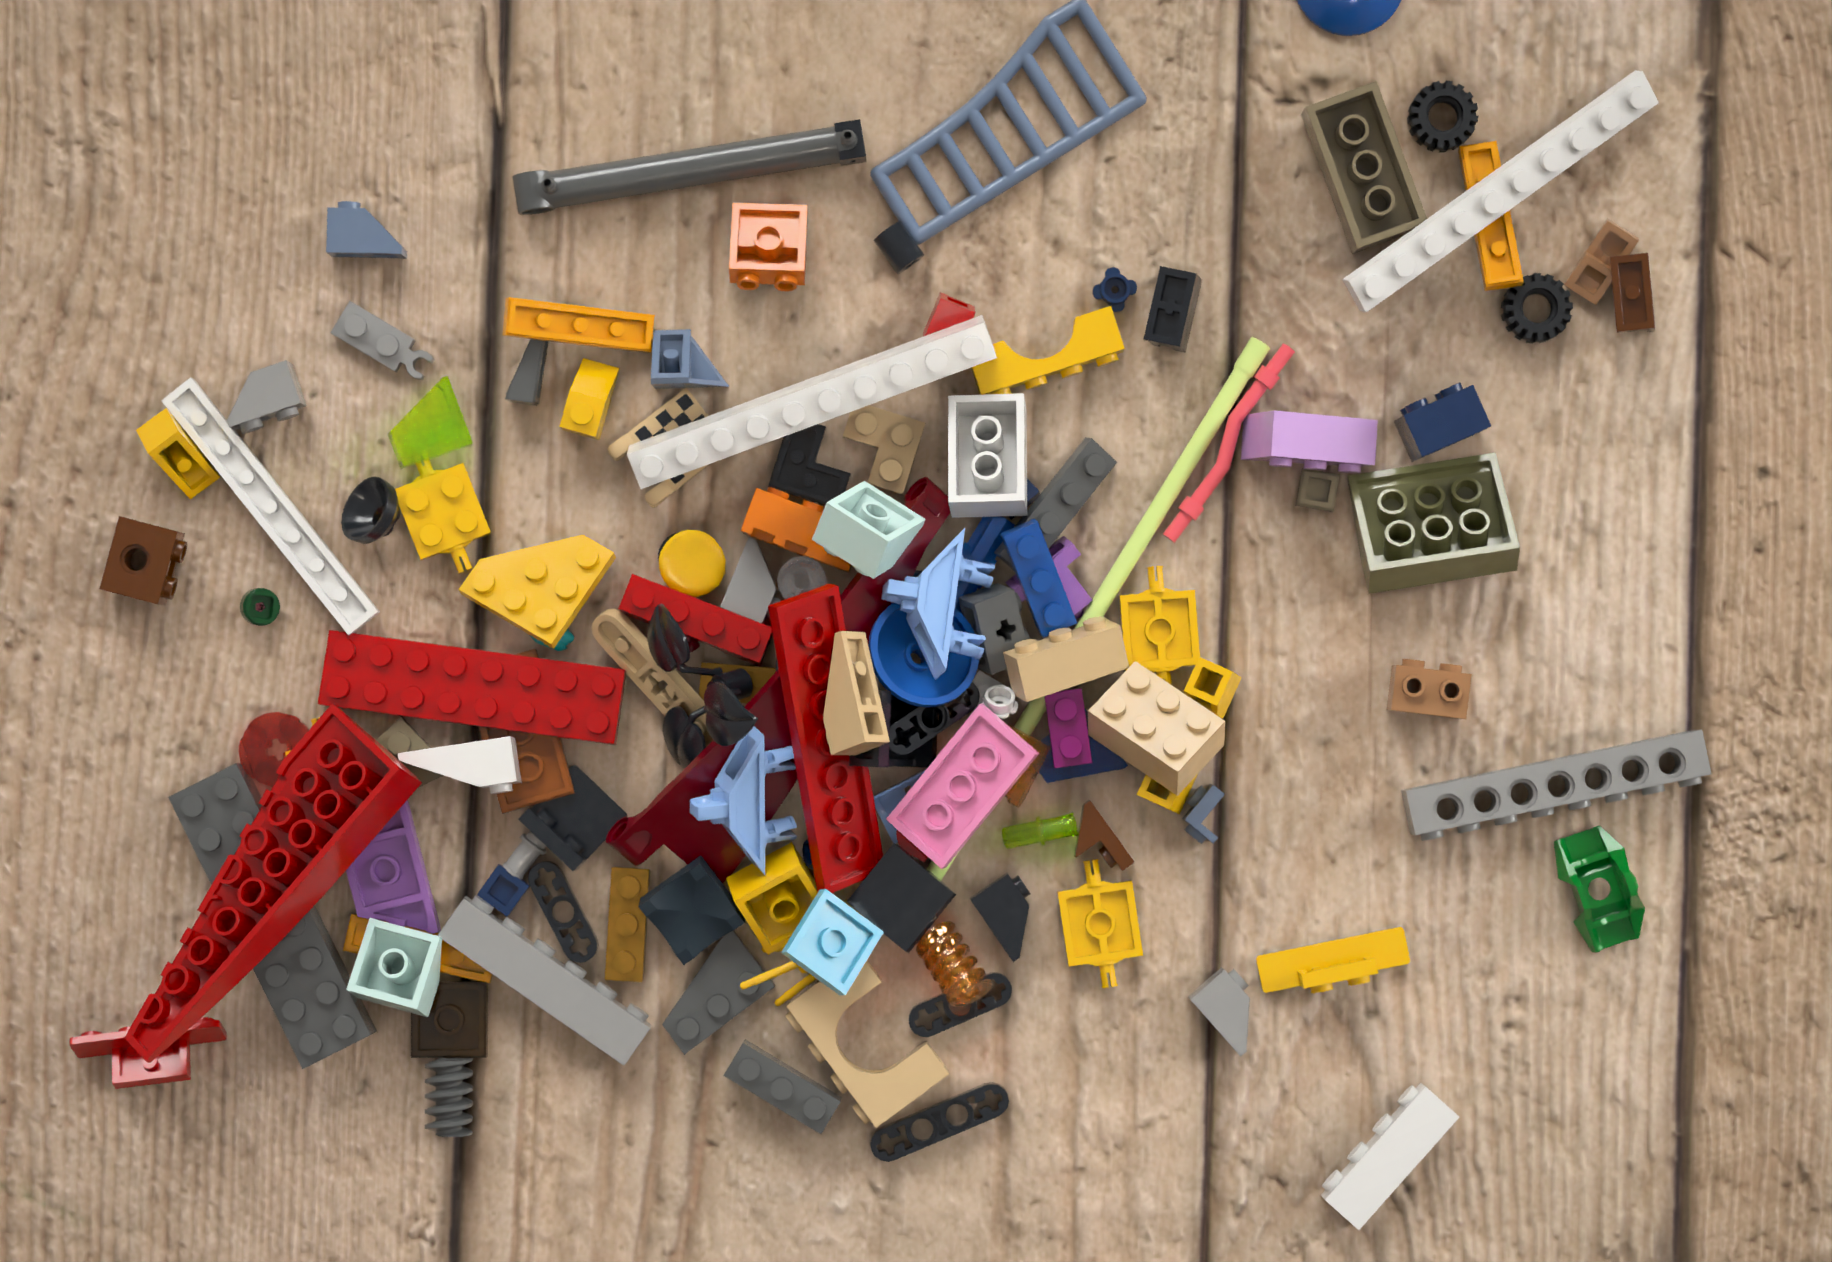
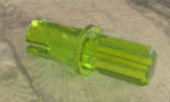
[1002,812,1078,849]

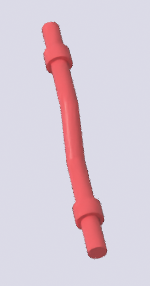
[1163,343,1295,543]

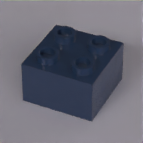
[1394,382,1491,462]

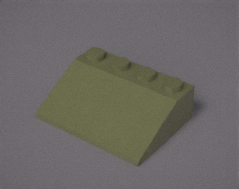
[1348,453,1520,594]

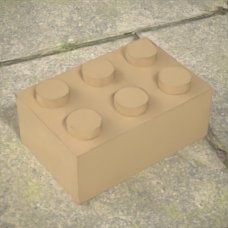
[1088,661,1225,796]

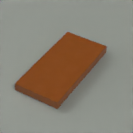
[479,649,575,814]

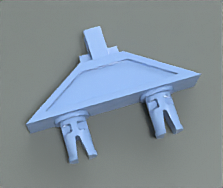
[881,528,995,680]
[690,726,797,875]

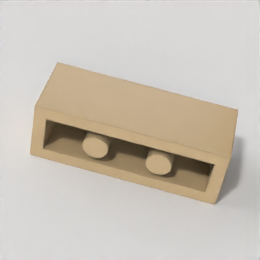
[1003,616,1129,702]

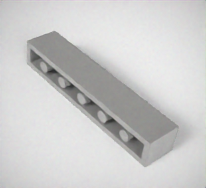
[437,895,651,1065]

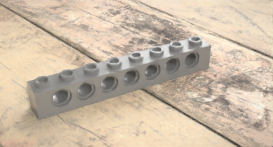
[1401,730,1712,841]

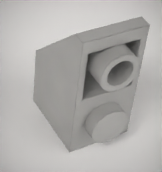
[227,360,307,434]

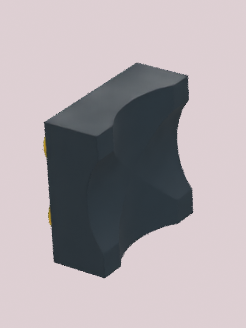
[638,856,745,965]

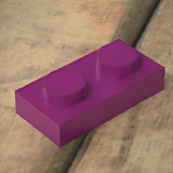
[1044,688,1092,768]

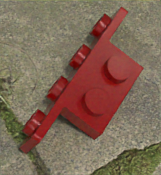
[69,1017,227,1089]

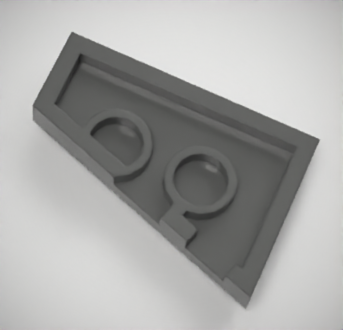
[662,930,776,1055]

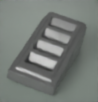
[505,339,549,406]

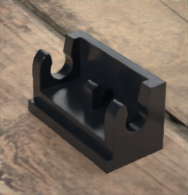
[1144,266,1202,353]

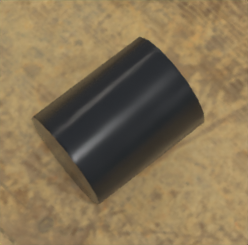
[874,221,924,274]

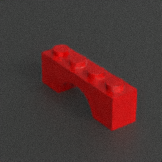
[618,574,773,667]

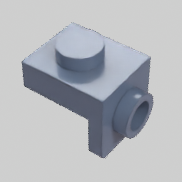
[1182,784,1225,844]

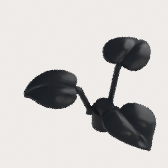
[647,603,758,768]

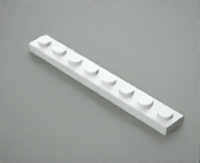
[161,377,380,635]

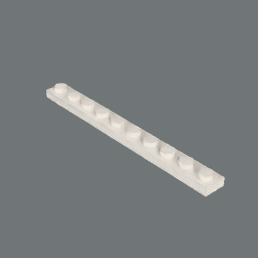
[1342,70,1659,312]

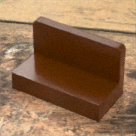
[1610,253,1655,333]

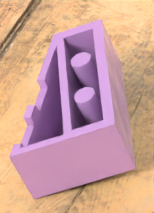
[1241,410,1378,473]

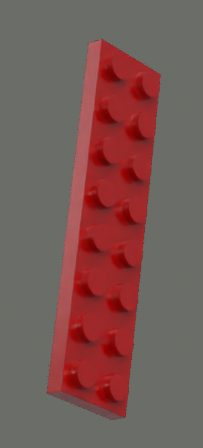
[768,583,883,893]
[318,630,626,745]

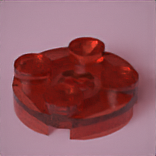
[238,712,310,787]

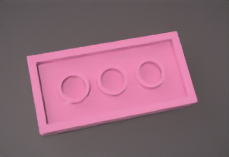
[886,704,1040,869]

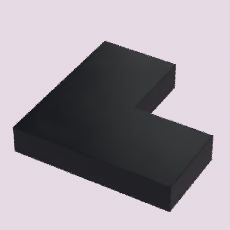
[768,424,851,505]

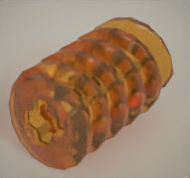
[916,921,993,1007]

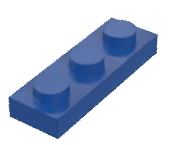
[1000,519,1077,638]

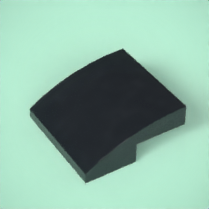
[847,843,956,953]

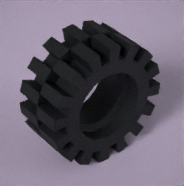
[1407,81,1479,153]
[1501,273,1573,344]

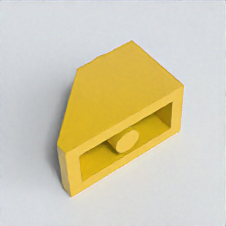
[559,358,620,440]
[136,408,220,500]

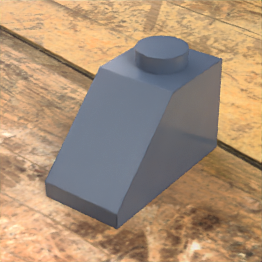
[326,201,407,259]

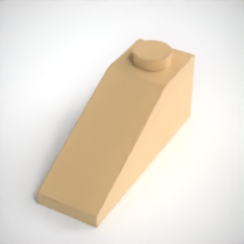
[823,631,890,755]

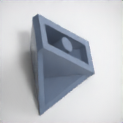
[651,329,729,389]

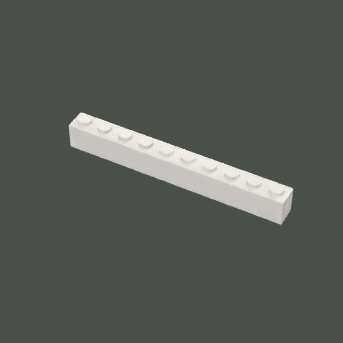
[627,315,997,489]

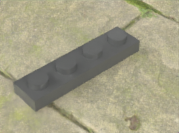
[994,437,1117,572]

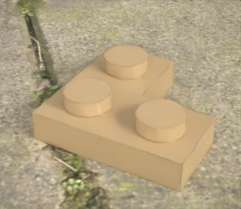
[843,405,926,495]

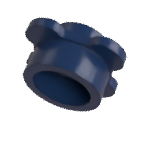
[1092,267,1137,312]

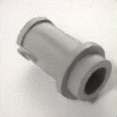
[503,831,547,880]

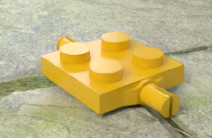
[395,450,491,574]
[1119,566,1200,685]
[1057,859,1143,988]

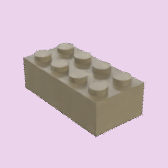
[1301,81,1427,254]

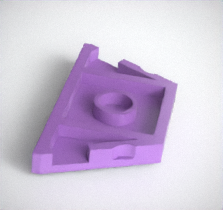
[346,800,441,934]

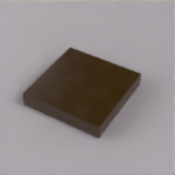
[411,981,488,1058]

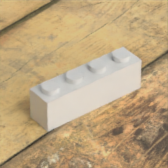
[1321,1083,1459,1230]

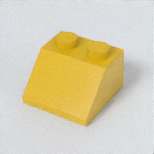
[726,842,818,955]

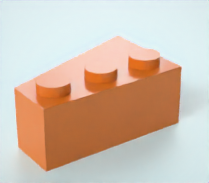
[740,487,852,573]

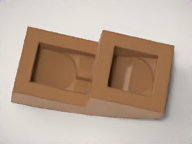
[1564,218,1639,305]

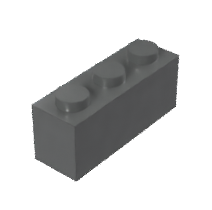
[723,1039,842,1134]

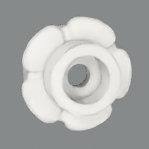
[981,685,1018,720]

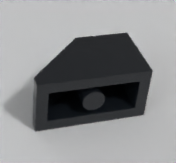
[970,873,1031,962]

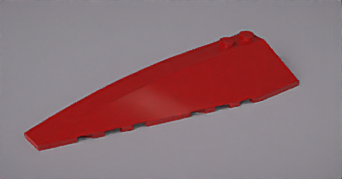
[124,703,422,1063]

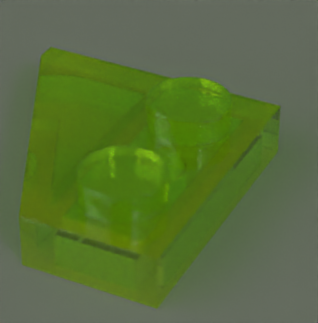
[388,376,473,469]

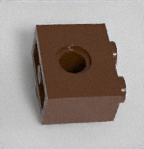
[99,516,187,606]

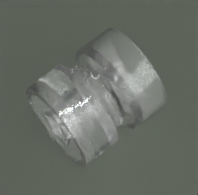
[777,556,828,599]

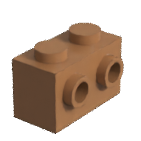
[1386,659,1472,719]

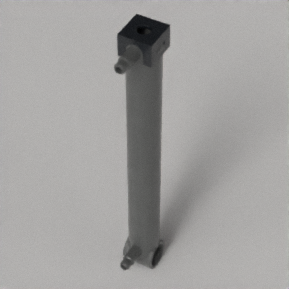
[512,119,867,215]

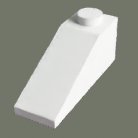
[398,736,522,794]

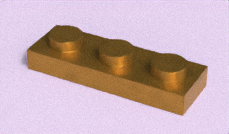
[605,866,650,982]

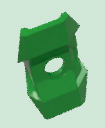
[1554,825,1645,953]

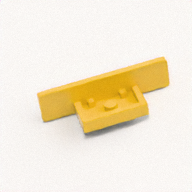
[1256,927,1410,993]

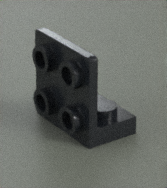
[518,765,628,871]

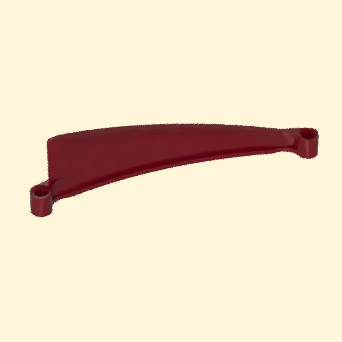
[606,477,951,883]

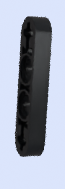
[871,1082,1009,1162]

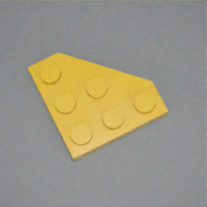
[459,535,616,649]

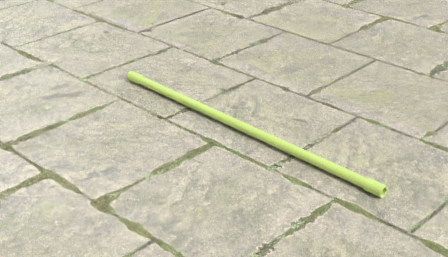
[927,337,1270,880]

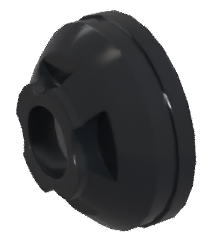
[341,476,400,544]

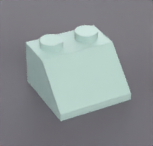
[812,481,926,579]
[346,918,442,1017]

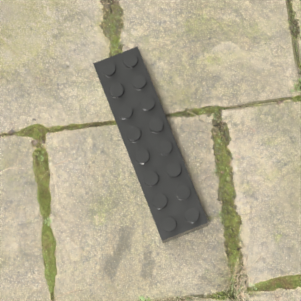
[168,763,377,1069]

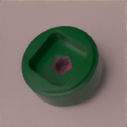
[240,588,280,626]

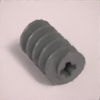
[425,1058,473,1137]

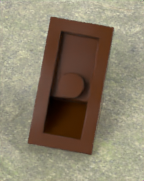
[1074,800,1134,871]

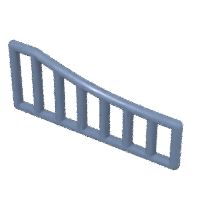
[870,0,1147,245]

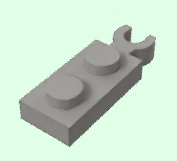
[331,301,435,380]

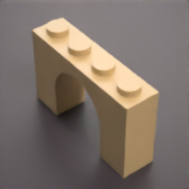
[785,960,949,1128]

